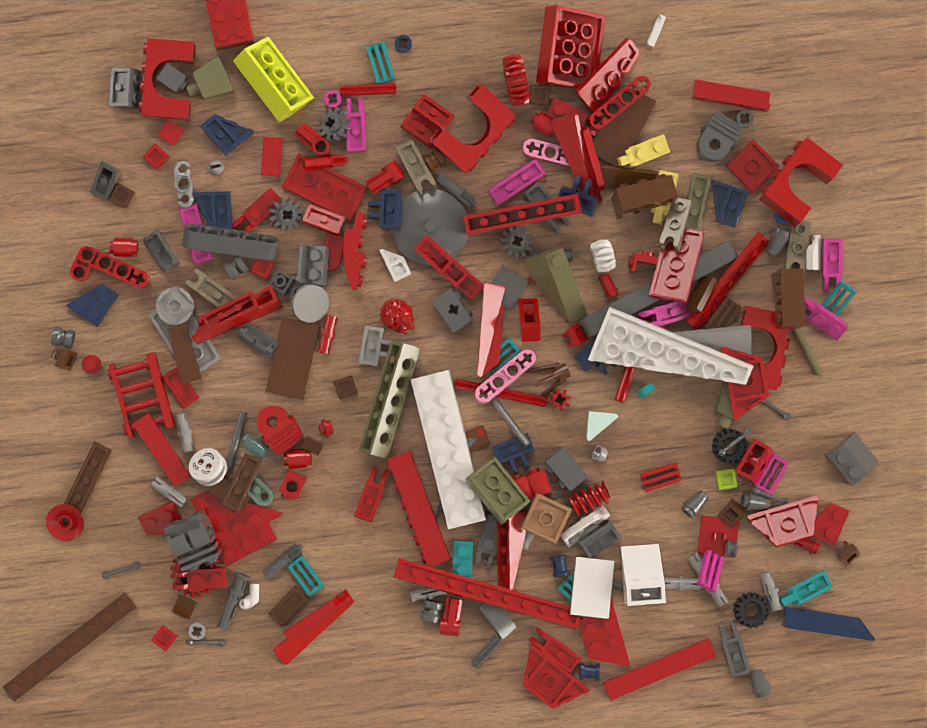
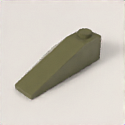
[525,245,588,323]

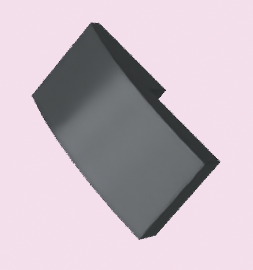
[269,269,304,299]
[477,603,517,639]

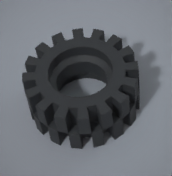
[712,429,748,464]
[733,592,770,628]

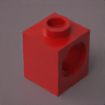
[279,470,307,501]

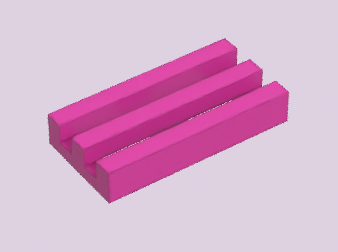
[753,454,789,494]
[697,550,724,593]

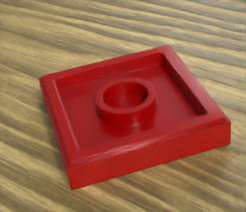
[725,139,780,194]

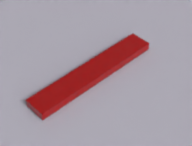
[686,232,769,330]
[603,638,716,701]

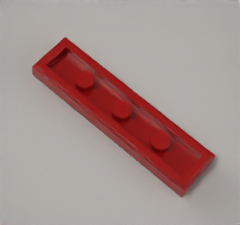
[132,412,191,487]

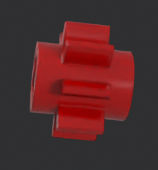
[548,388,572,411]

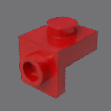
[628,251,658,273]

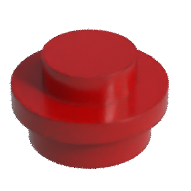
[82,355,101,374]
[318,419,334,438]

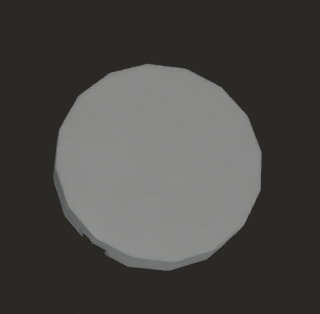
[291,284,329,323]
[156,287,195,325]

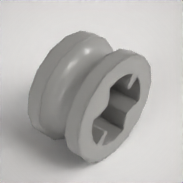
[188,622,206,640]

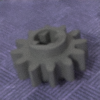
[317,107,351,141]
[268,197,303,231]
[500,225,534,259]

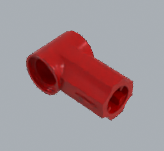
[294,122,331,157]
[365,160,406,196]
[439,597,462,637]

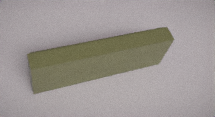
[685,173,712,231]

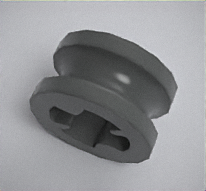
[735,110,753,128]
[724,540,738,558]

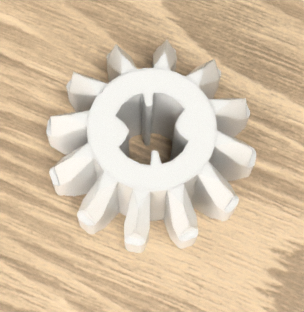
[590,239,616,272]

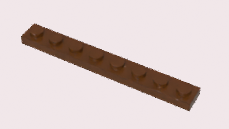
[3,592,137,702]

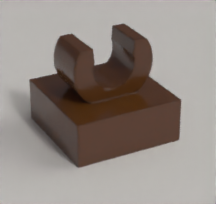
[51,348,77,371]
[835,541,860,567]

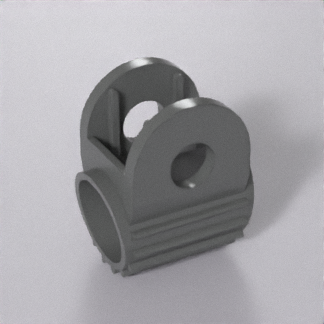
[696,111,742,162]

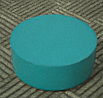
[637,383,656,399]

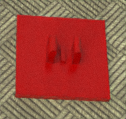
[697,515,740,557]

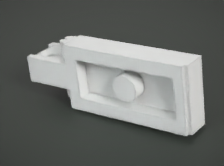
[560,505,610,548]

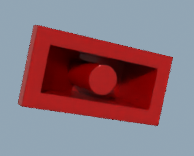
[518,298,541,342]

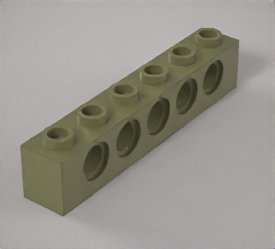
[359,340,420,459]

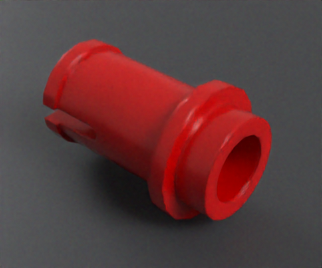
[598,273,619,299]
[794,539,820,554]

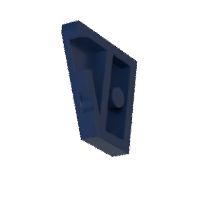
[200,114,254,156]
[712,180,748,228]
[193,191,232,230]
[66,284,119,327]

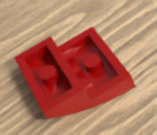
[400,94,455,149]

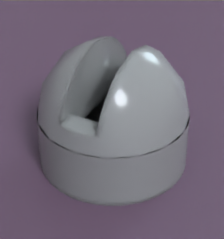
[208,159,224,175]
[592,445,609,462]

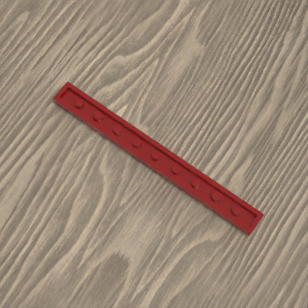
[393,558,581,629]

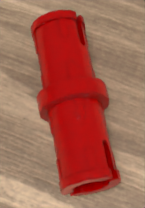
[317,315,338,355]

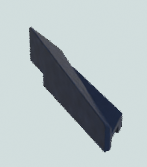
[782,606,875,641]

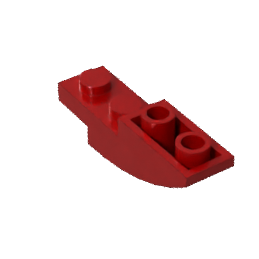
[343,212,368,291]

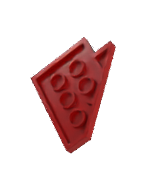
[190,490,283,567]

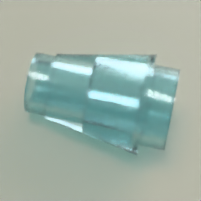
[241,433,271,460]

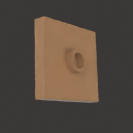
[521,493,572,544]

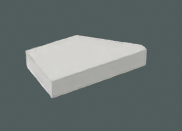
[645,15,666,50]
[806,235,821,270]
[379,249,412,282]

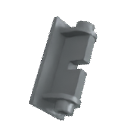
[238,322,279,359]

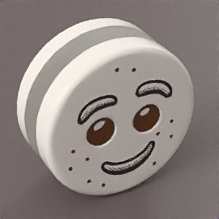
[189,448,227,486]

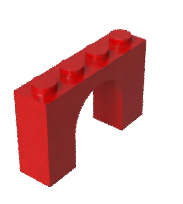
[139,38,196,121]
[429,84,516,173]
[759,137,843,227]
[740,306,792,390]

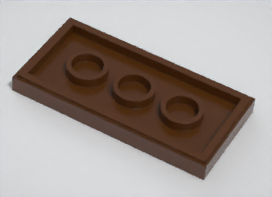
[593,84,656,167]
[266,317,320,400]

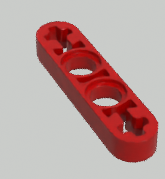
[589,76,651,130]

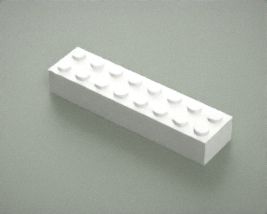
[411,370,486,529]

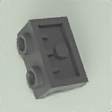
[109,68,142,109]
[296,245,329,285]

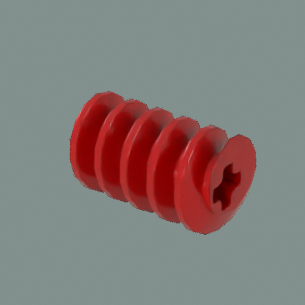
[568,480,611,516]

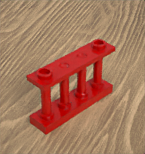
[107,352,176,439]

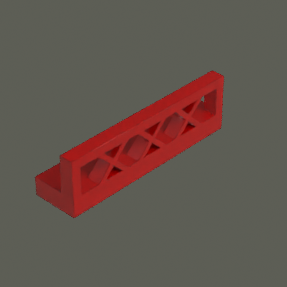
[691,79,771,112]

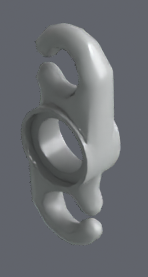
[174,161,194,208]

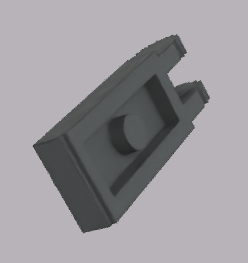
[523,181,570,234]
[474,514,497,570]
[718,621,751,678]

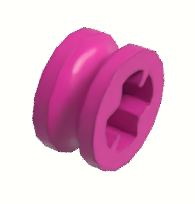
[324,90,342,109]

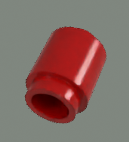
[531,111,555,137]
[110,237,138,257]
[284,449,312,469]

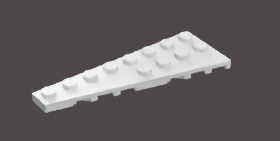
[588,307,753,385]

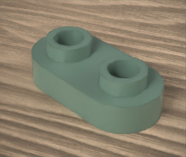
[247,476,274,506]

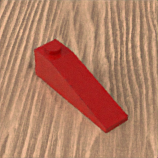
[497,509,527,589]

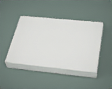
[570,557,614,619]

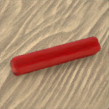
[340,83,397,96]

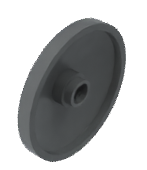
[392,189,468,266]

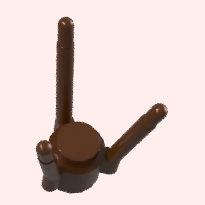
[524,362,571,396]

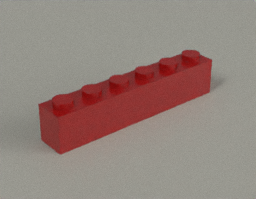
[463,193,582,235]
[386,450,451,567]

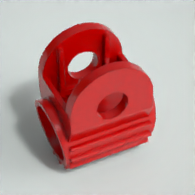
[257,406,304,456]

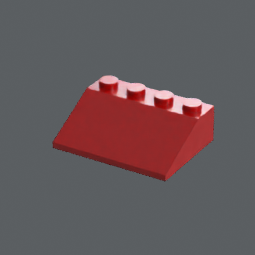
[536,5,606,89]

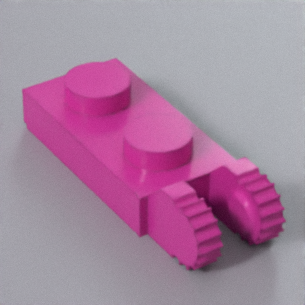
[346,98,367,152]
[822,239,843,293]
[805,297,849,341]
[638,299,692,326]

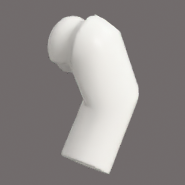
[239,584,259,610]

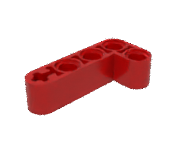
[70,246,151,288]

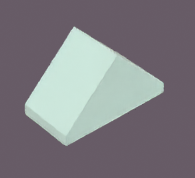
[585,411,619,441]

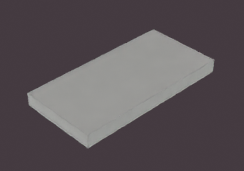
[148,310,222,373]
[674,325,751,355]

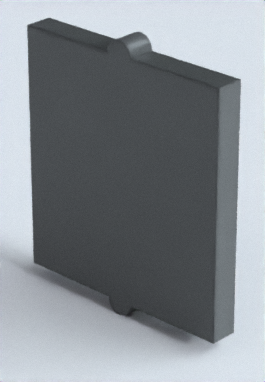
[491,265,529,310]

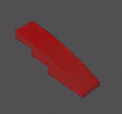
[414,235,484,300]

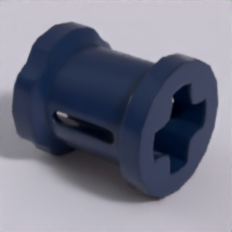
[550,555,570,577]
[579,662,600,681]

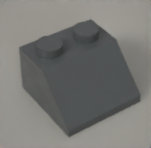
[825,431,878,486]

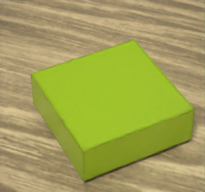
[715,468,738,490]

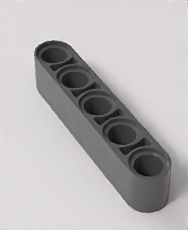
[182,224,279,260]

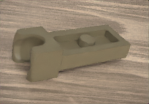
[395,140,436,195]
[659,198,692,252]
[783,221,811,271]
[185,268,237,307]

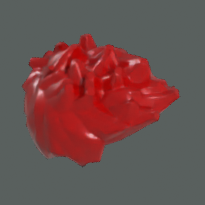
[380,298,415,335]

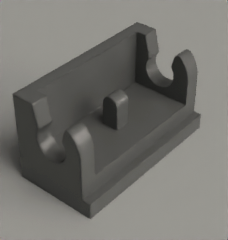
[143,229,180,273]
[578,520,621,558]

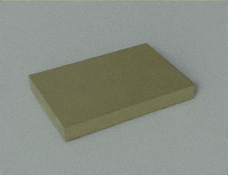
[465,457,531,525]

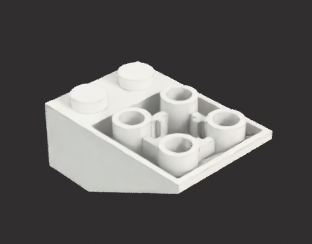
[620,544,666,606]

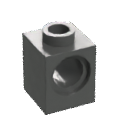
[156,63,188,94]

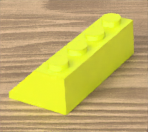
[233,37,314,122]

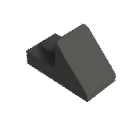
[90,161,121,200]

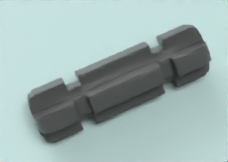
[471,635,502,669]

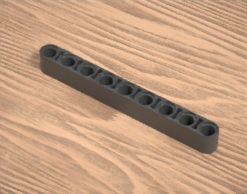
[580,240,738,337]

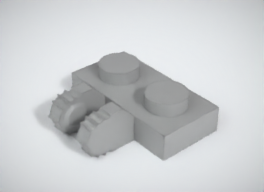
[358,325,391,366]

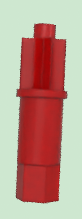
[302,154,349,170]

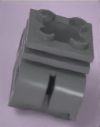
[164,509,222,573]

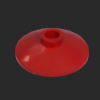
[46,504,84,541]

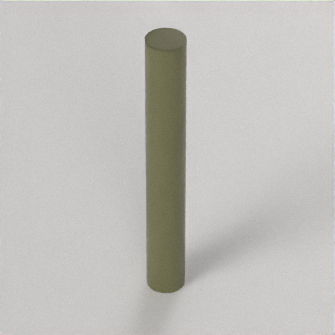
[792,329,823,376]

